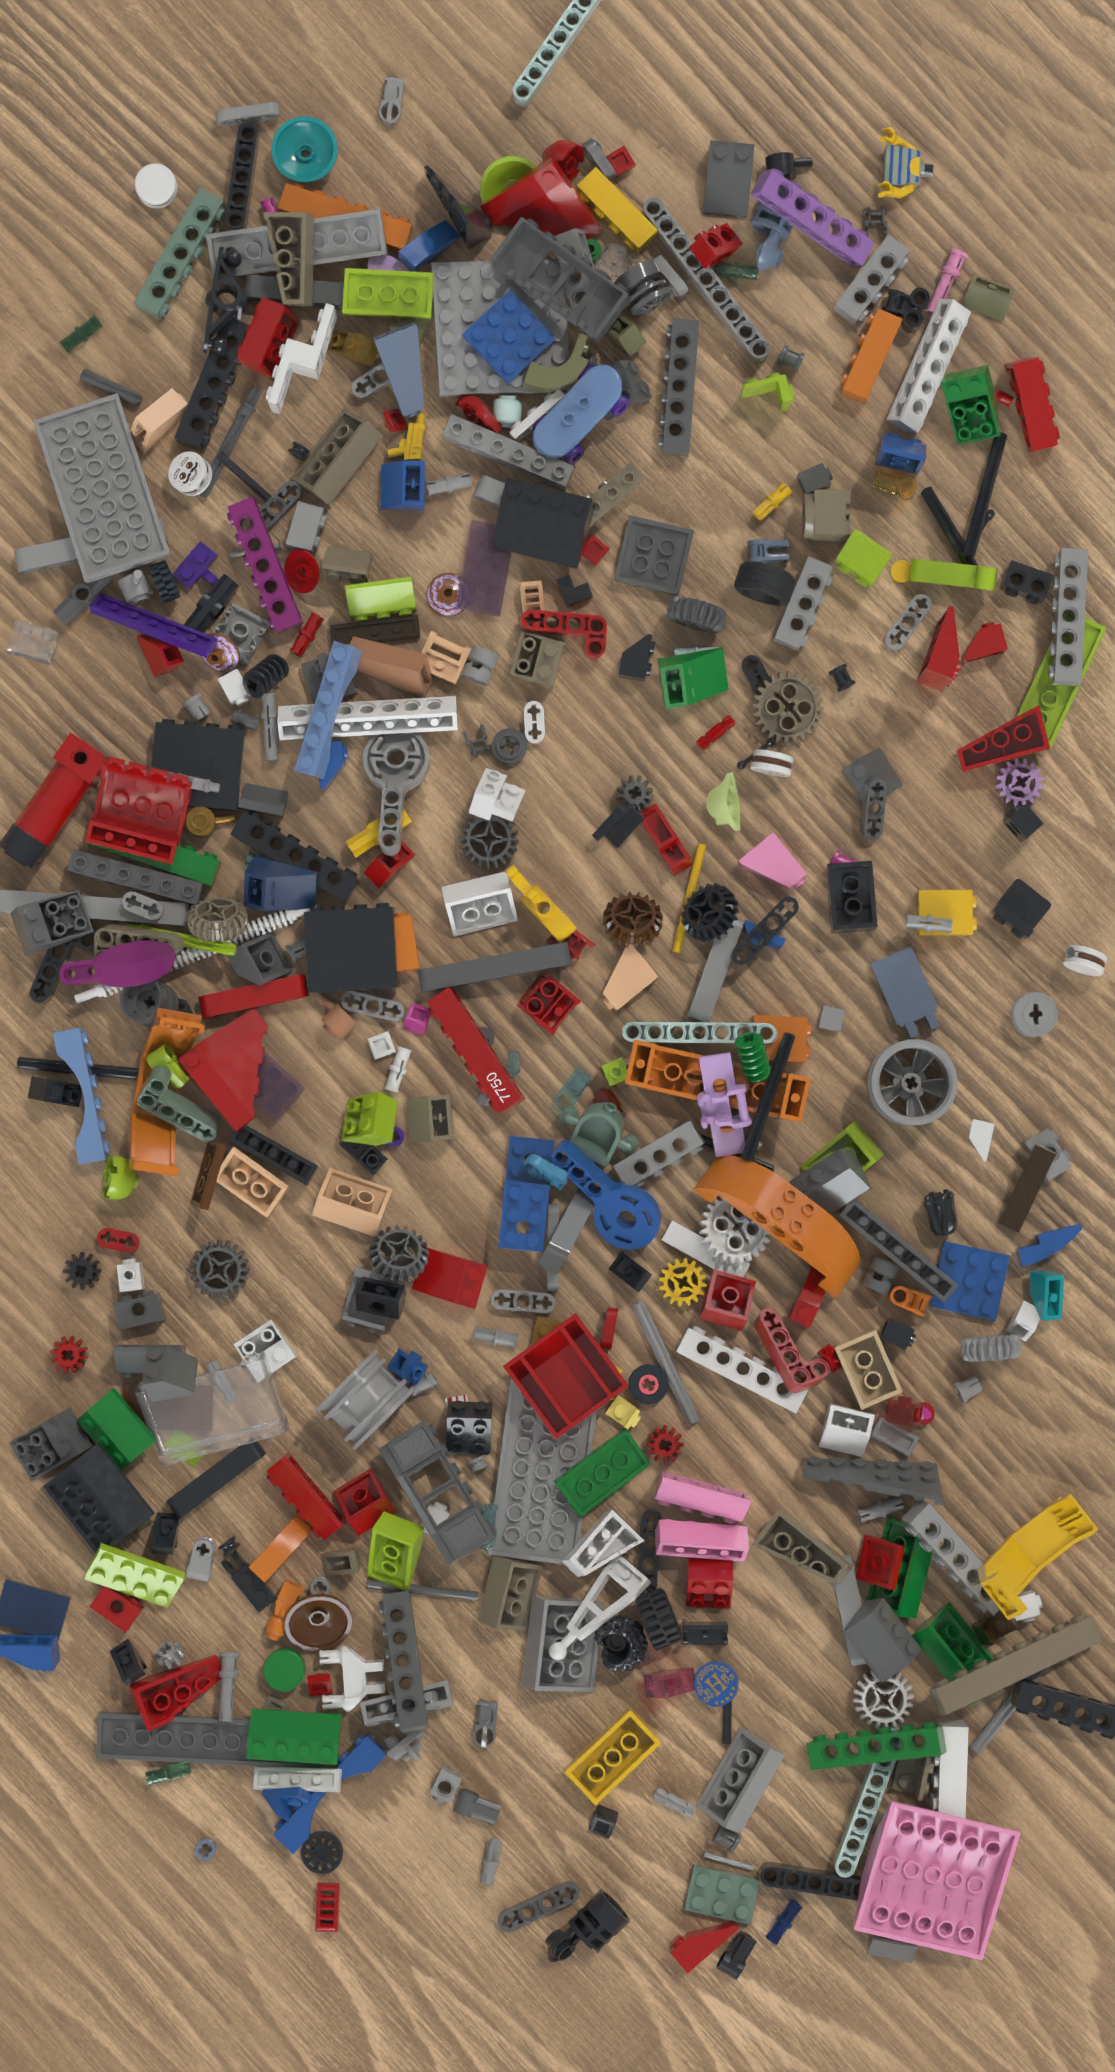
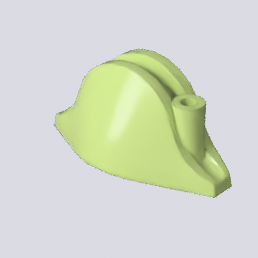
[706,772,741,831]

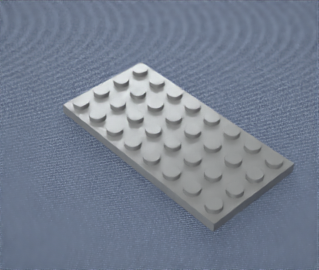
[33,393,171,583]
[487,1378,597,1564]

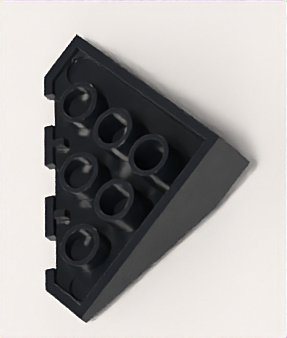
[424,165,493,250]

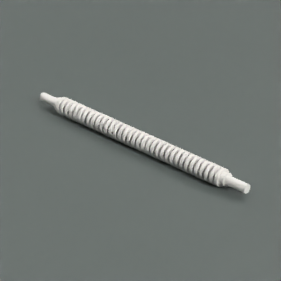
[74,905,316,1004]

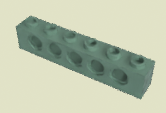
[134,188,226,321]

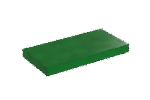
[553,1428,651,1518]

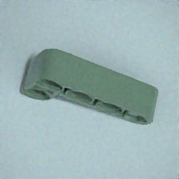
[137,1066,220,1142]

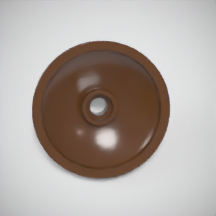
[284,1594,352,1651]

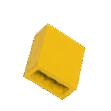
[916,890,977,936]

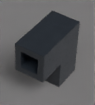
[556,575,593,607]

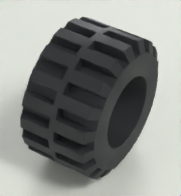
[635,1588,682,1651]

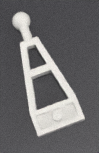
[549,1555,651,1660]

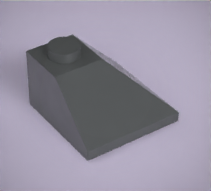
[842,747,903,805]
[227,932,293,985]

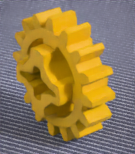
[658,1258,707,1306]

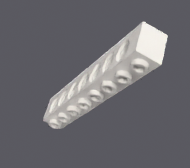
[277,696,458,740]

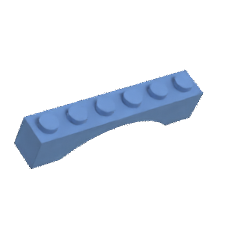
[295,641,363,780]
[53,1026,111,1165]

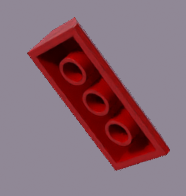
[266,1452,346,1540]

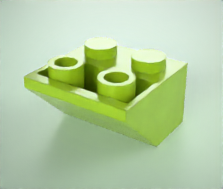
[342,1092,398,1146]

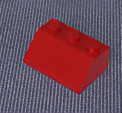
[236,297,300,381]

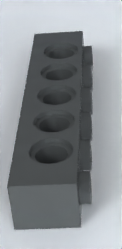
[658,318,699,457]
[67,849,205,905]
[839,1200,959,1302]
[379,1590,429,1733]

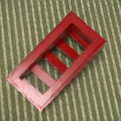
[315,1882,340,1932]

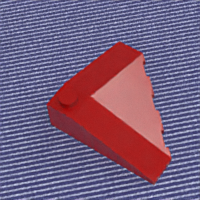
[480,156,603,240]
[178,1008,268,1132]

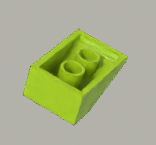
[835,528,892,587]
[800,1120,884,1171]
[367,1512,425,1591]

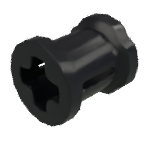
[828,663,856,692]

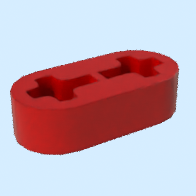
[97,1228,140,1253]
[600,1307,618,1351]

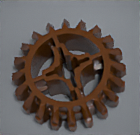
[603,892,663,948]

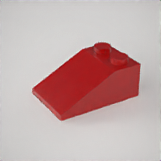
[412,1247,488,1309]

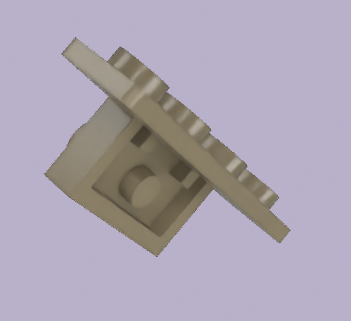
[586,463,644,527]

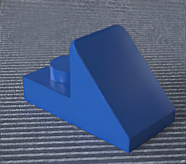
[743,920,786,953]
[262,1787,312,1821]

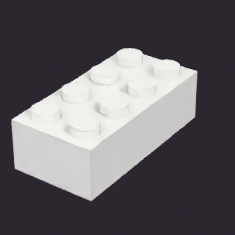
[929,1719,969,1819]

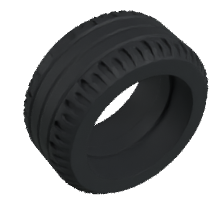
[734,561,796,606]

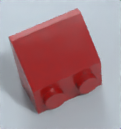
[699,1269,756,1331]
[333,1468,397,1536]

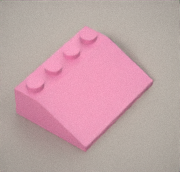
[654,1471,751,1524]

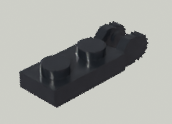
[221,1550,277,1612]

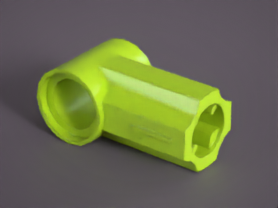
[146,1044,190,1089]

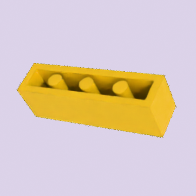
[577,167,658,254]

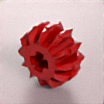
[50,1336,89,1374]
[646,1425,684,1464]

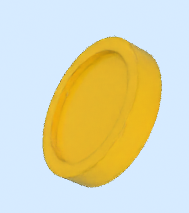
[890,560,911,583]

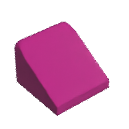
[403,1003,431,1035]

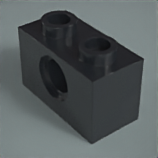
[355,1277,406,1320]

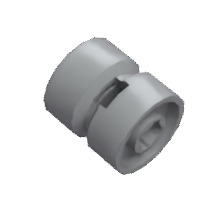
[461,646,499,686]

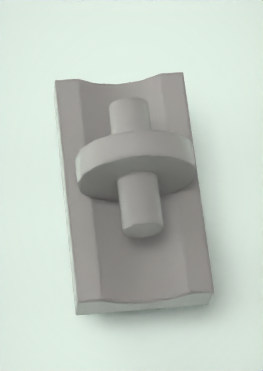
[384,1729,427,1762]

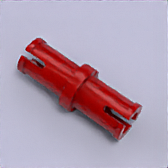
[290,612,324,658]

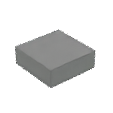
[818,1005,845,1032]

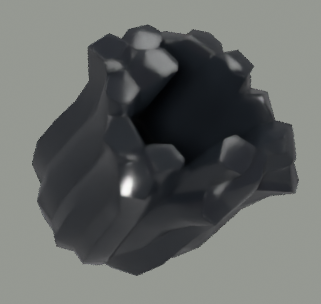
[924,1189,958,1236]

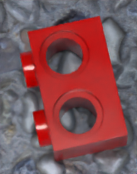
[689,223,743,269]

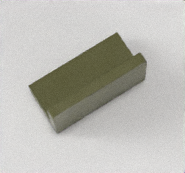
[962,274,1015,321]

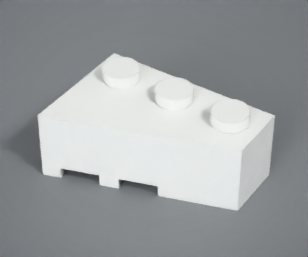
[562,1510,644,1577]

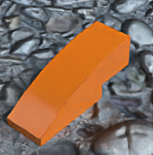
[249,1515,312,1582]

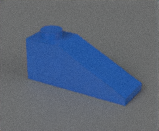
[0,1634,61,1672]

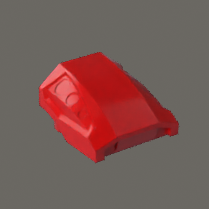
[516,972,581,1035]

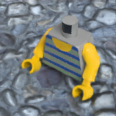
[877,127,933,199]

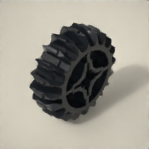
[681,883,740,943]

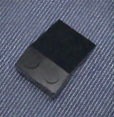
[827,861,878,934]

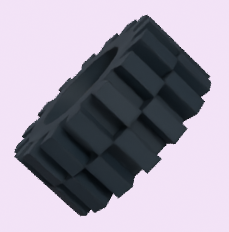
[148,560,181,604]

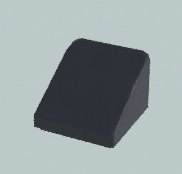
[588,1805,619,1838]

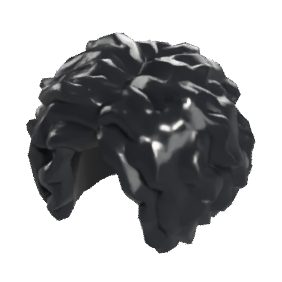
[594,1614,648,1672]

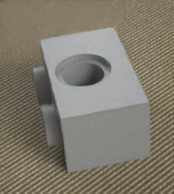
[1022,1128,1072,1181]

